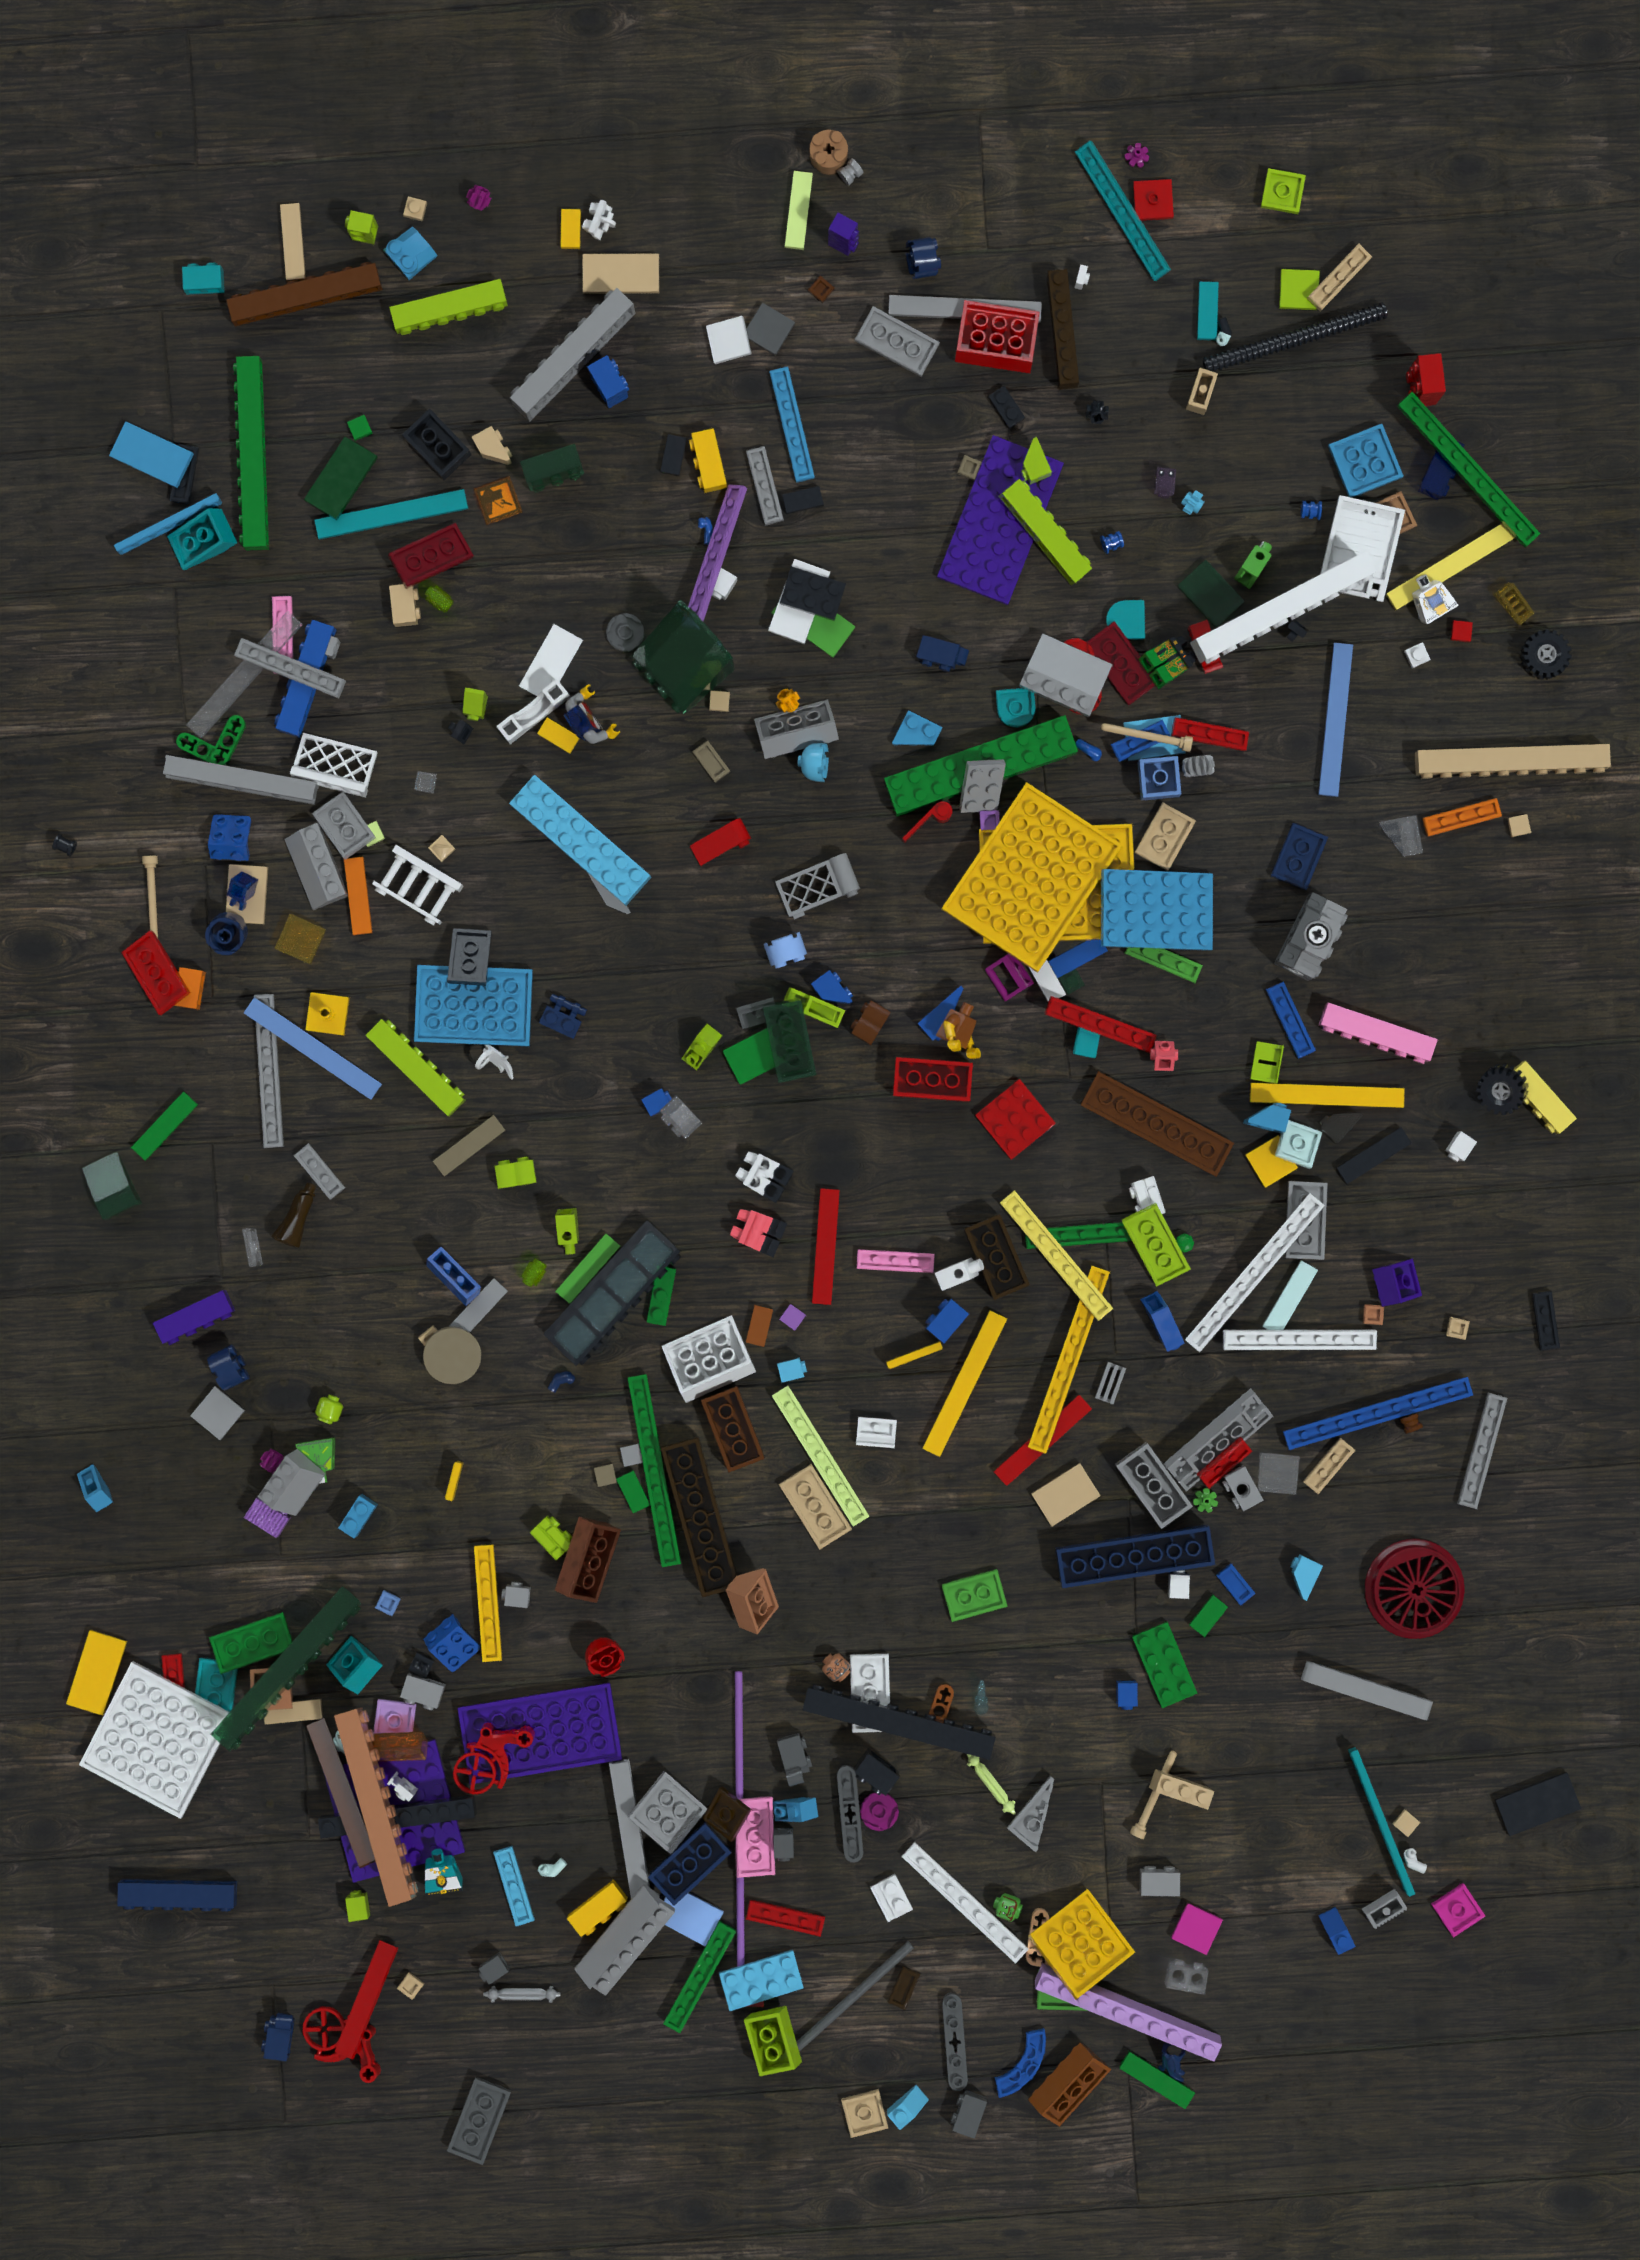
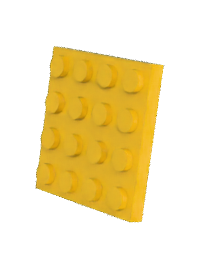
[1028,1889,1135,2000]

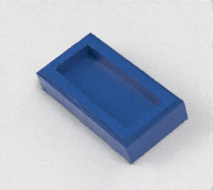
[1216,1563,1255,1606]

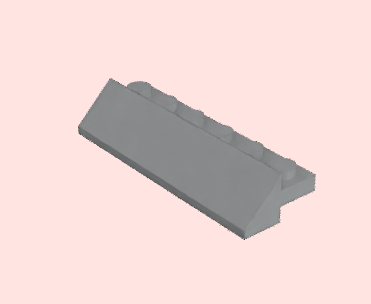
[1164,1388,1273,1492]
[575,1884,675,1996]

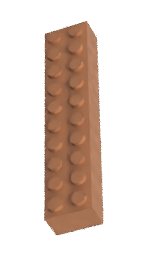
[334,1708,418,1907]

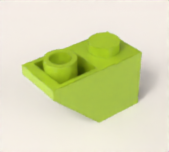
[682,1024,722,1070]

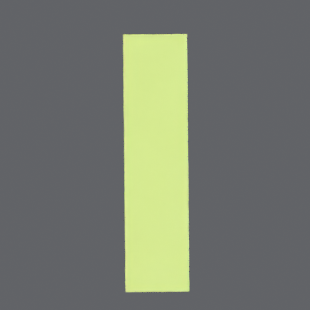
[785,171,813,250]

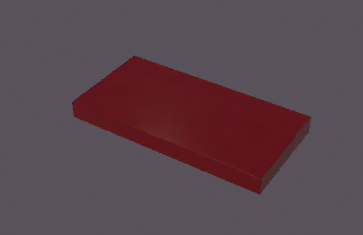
[388,523,474,589]
[1087,621,1156,706]

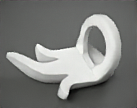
[475,1044,513,1080]

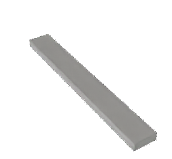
[888,295,1042,322]
[254,994,284,1148]

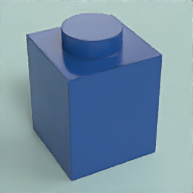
[641,1088,673,1117]
[1116,1681,1138,1710]

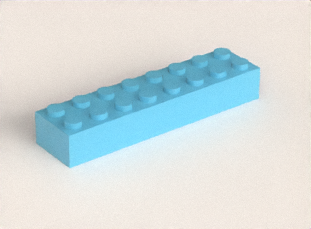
[509,775,651,906]

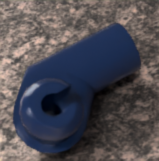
[548,1371,575,1393]

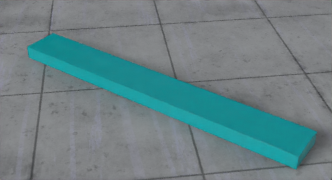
[1075,141,1171,281]
[315,489,468,540]
[1348,1747,1415,1897]

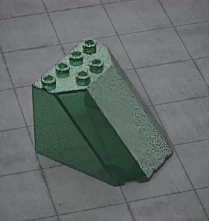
[632,600,735,715]

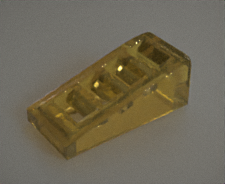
[1494,583,1534,625]

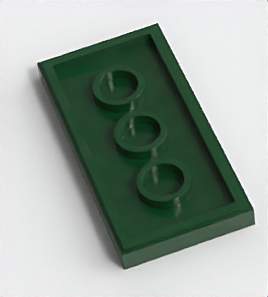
[304,437,378,520]

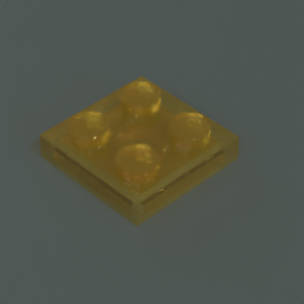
[275,914,326,965]

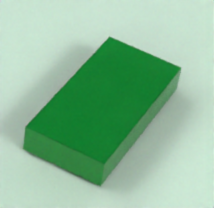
[616,1470,650,1513]
[1189,1594,1228,1637]

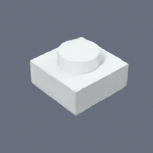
[1075,265,1090,290]
[1404,642,1431,668]

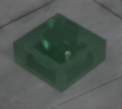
[1059,969,1085,995]

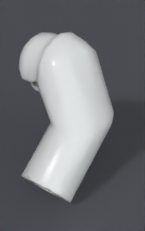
[1404,1848,1427,1874]

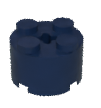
[906,237,941,279]
[205,912,248,955]
[207,1345,250,1391]

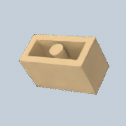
[1186,368,1218,415]
[389,584,421,627]

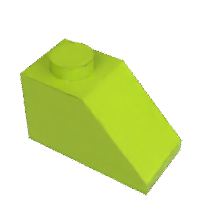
[1021,437,1052,485]
[463,687,488,721]

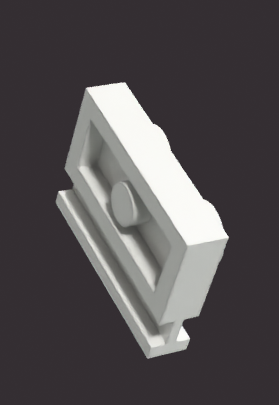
[856,1417,897,1448]
[387,1772,418,1802]
[870,1874,913,1922]

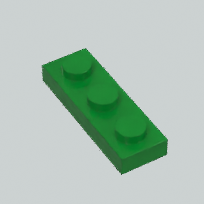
[647,1266,676,1326]

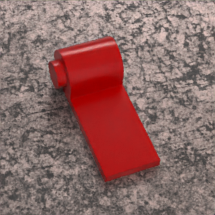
[902,801,952,844]
[690,818,751,866]

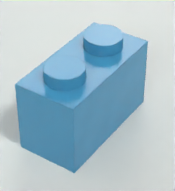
[338,1494,378,1539]

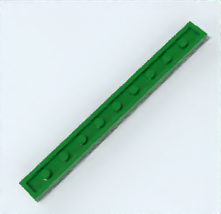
[1397,392,1540,548]
[628,1374,681,1567]

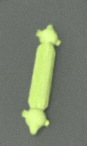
[967,1754,1016,1815]

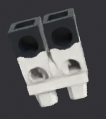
[735,1152,794,1204]

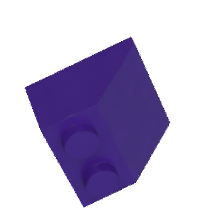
[1372,1259,1422,1307]

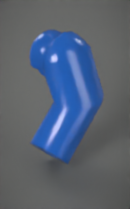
[698,517,713,545]
[1075,739,1102,761]

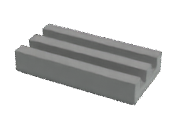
[1095,1362,1126,1404]

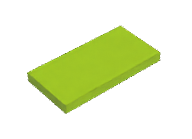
[1122,1203,1191,1287]

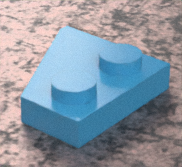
[892,710,943,745]

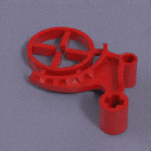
[453,1722,535,1794]
[303,2007,381,2083]

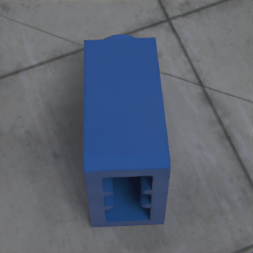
[1140,1291,1185,1352]

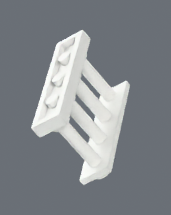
[372,845,463,926]

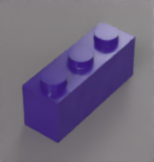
[828,213,859,256]

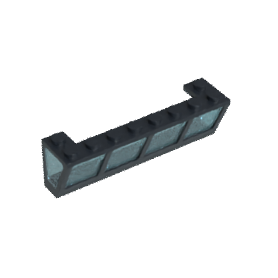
[543,1220,682,1366]

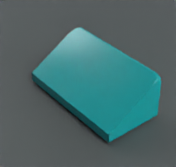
[1073,1027,1100,1058]

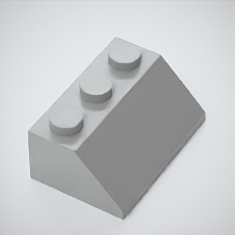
[258,1449,325,1516]

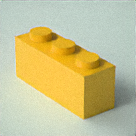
[689,428,727,493]
[567,1879,628,1937]

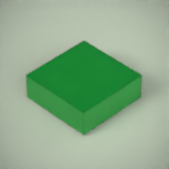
[347,415,373,441]

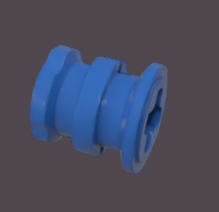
[1301,501,1322,520]
[1100,531,1124,554]

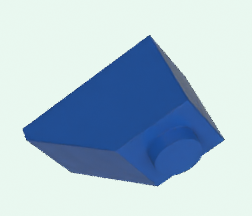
[1318,1907,1356,1955]

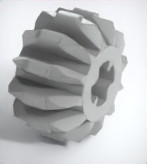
[1182,755,1215,777]

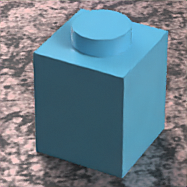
[777,1358,807,1382]

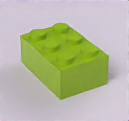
[744,2006,802,2076]

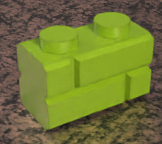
[530,1515,572,1560]

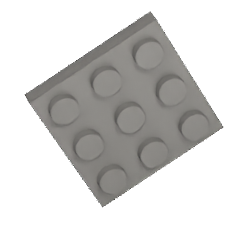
[627,1771,707,1854]

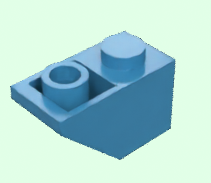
[773,1797,818,1822]

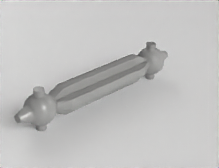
[483,1986,561,2003]

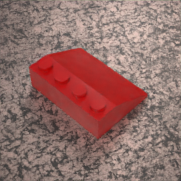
[955,300,1040,373]

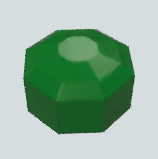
[1176,1234,1194,1253]

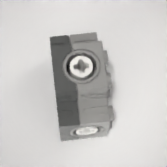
[1274,892,1348,981]

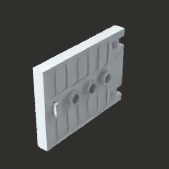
[1320,495,1405,602]

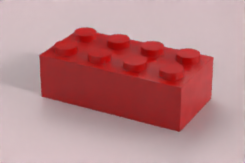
[893,1057,973,1102]

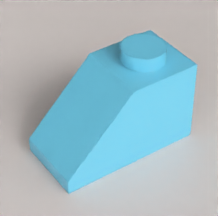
[1291,1554,1323,1601]
[887,2085,929,2130]

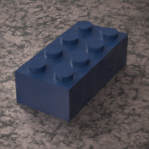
[648,1822,731,1906]

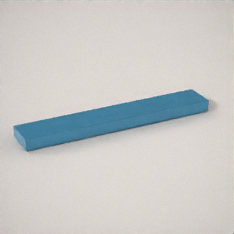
[769,367,815,483]
[114,493,222,555]

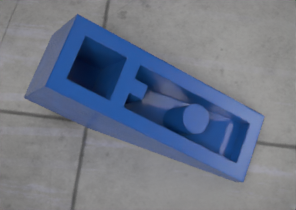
[917,986,963,1041]

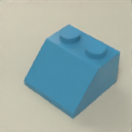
[1243,1103,1291,1133]

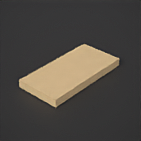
[583,254,659,294]
[779,1464,852,1550]

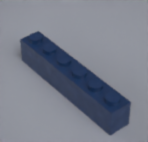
[117,1879,237,1911]

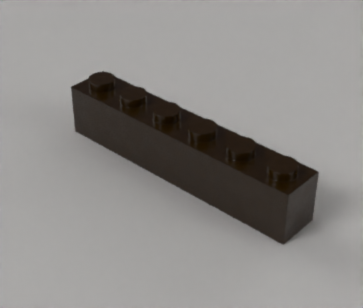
[1047,269,1079,390]

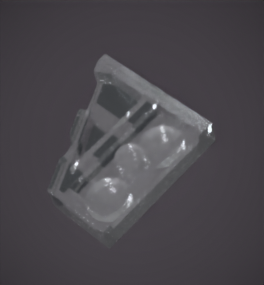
[1379,815,1423,857]

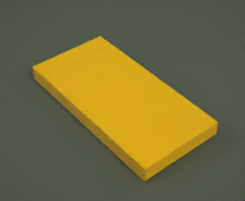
[66,1630,127,1716]

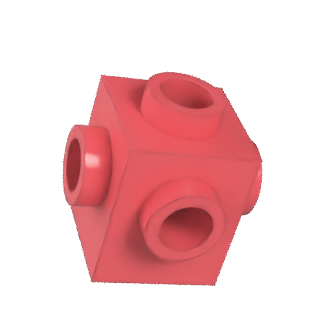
[1150,1041,1178,1071]

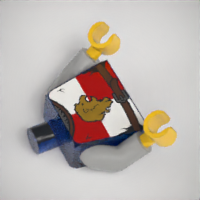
[564,684,620,744]

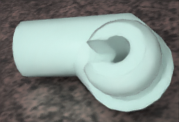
[538,1858,567,1877]

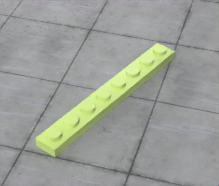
[772,1386,869,1526]

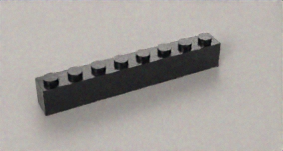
[318,1795,477,1839]

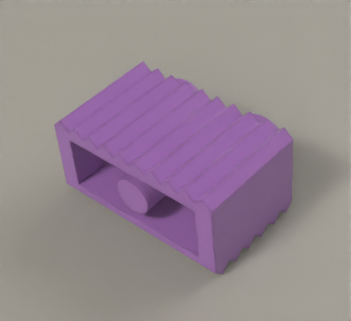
[244,1497,291,1538]

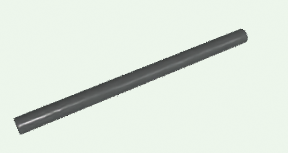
[796,1941,914,2052]

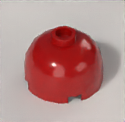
[585,1637,625,1677]

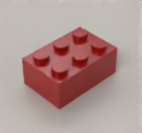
[1406,353,1446,406]

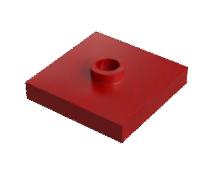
[1133,179,1174,221]

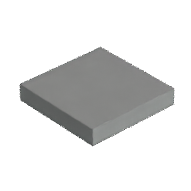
[191,1386,245,1440]

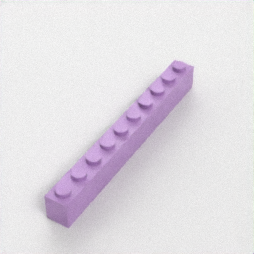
[1035,1963,1222,2062]

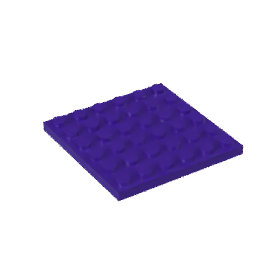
[324,1739,465,1883]

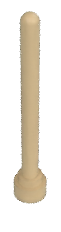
[1101,723,1193,752]
[142,856,158,938]
[1130,1751,1177,1839]

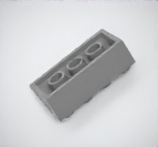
[754,700,839,759]
[284,823,348,910]

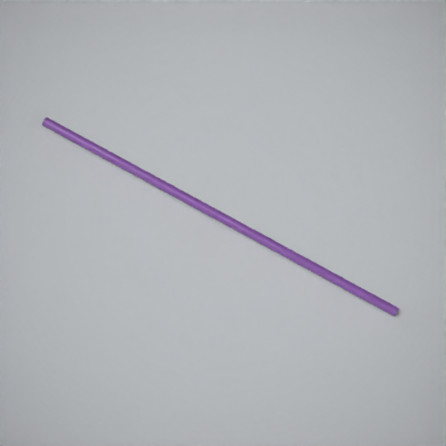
[735,1671,745,1967]

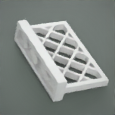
[290,733,377,798]

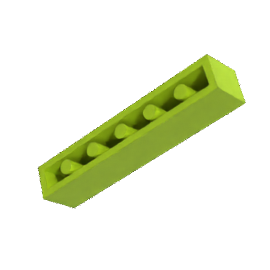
[390,279,508,335]
[998,479,1092,585]
[366,1019,466,1117]

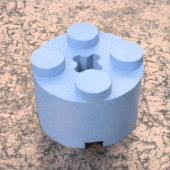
[763,932,807,969]

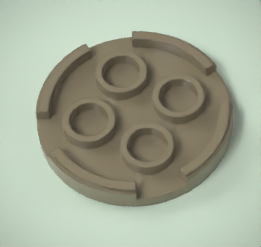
[423,1326,481,1384]

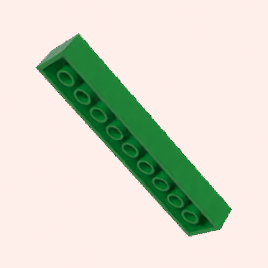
[884,715,1078,817]

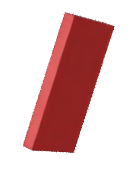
[121,930,190,1015]

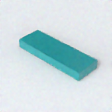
[1197,281,1219,341]

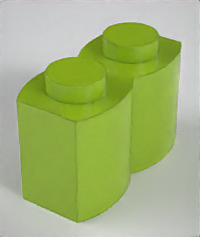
[495,1157,537,1189]

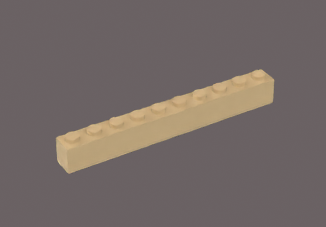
[1415,744,1611,779]

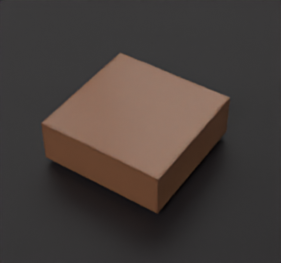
[1363,1304,1384,1325]

